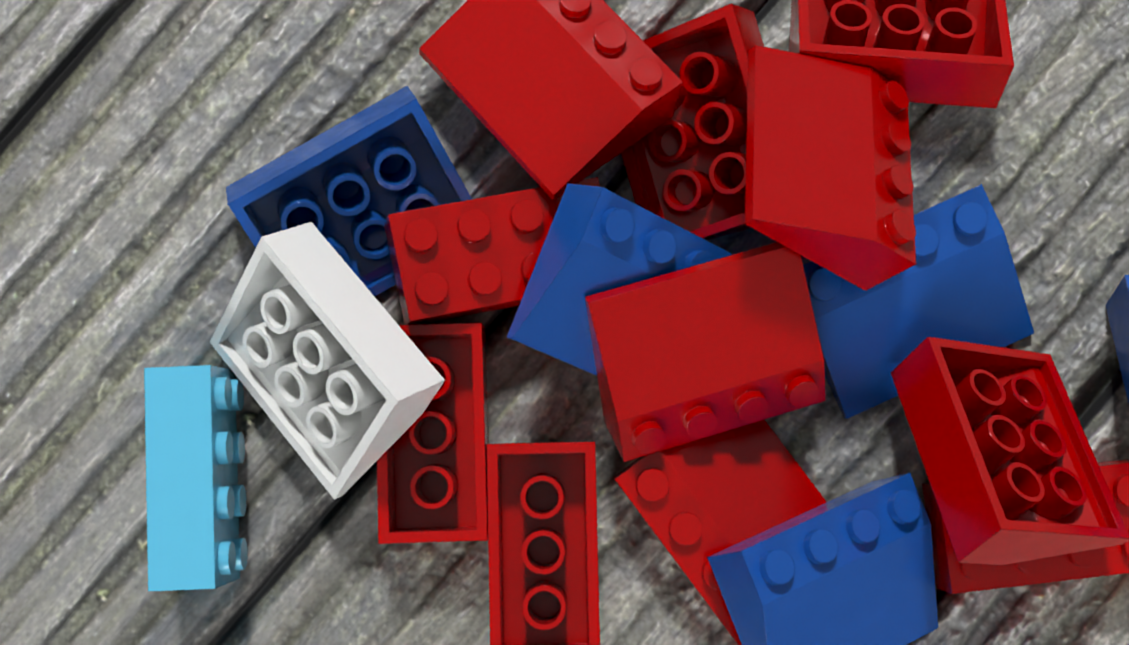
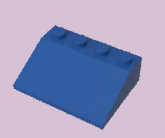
[226,86,472,296]
[507,183,734,376]
[803,184,1034,419]
[707,473,938,645]

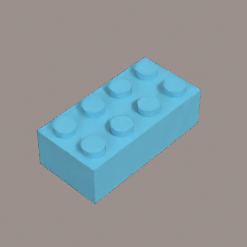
[144,365,248,592]

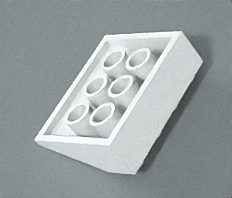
[210,222,445,500]

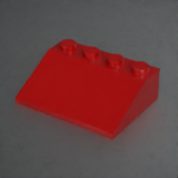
[419,0,683,200]
[789,0,1014,108]
[621,3,764,241]
[745,45,916,291]
[585,242,826,462]
[891,337,1129,565]
[613,420,827,645]

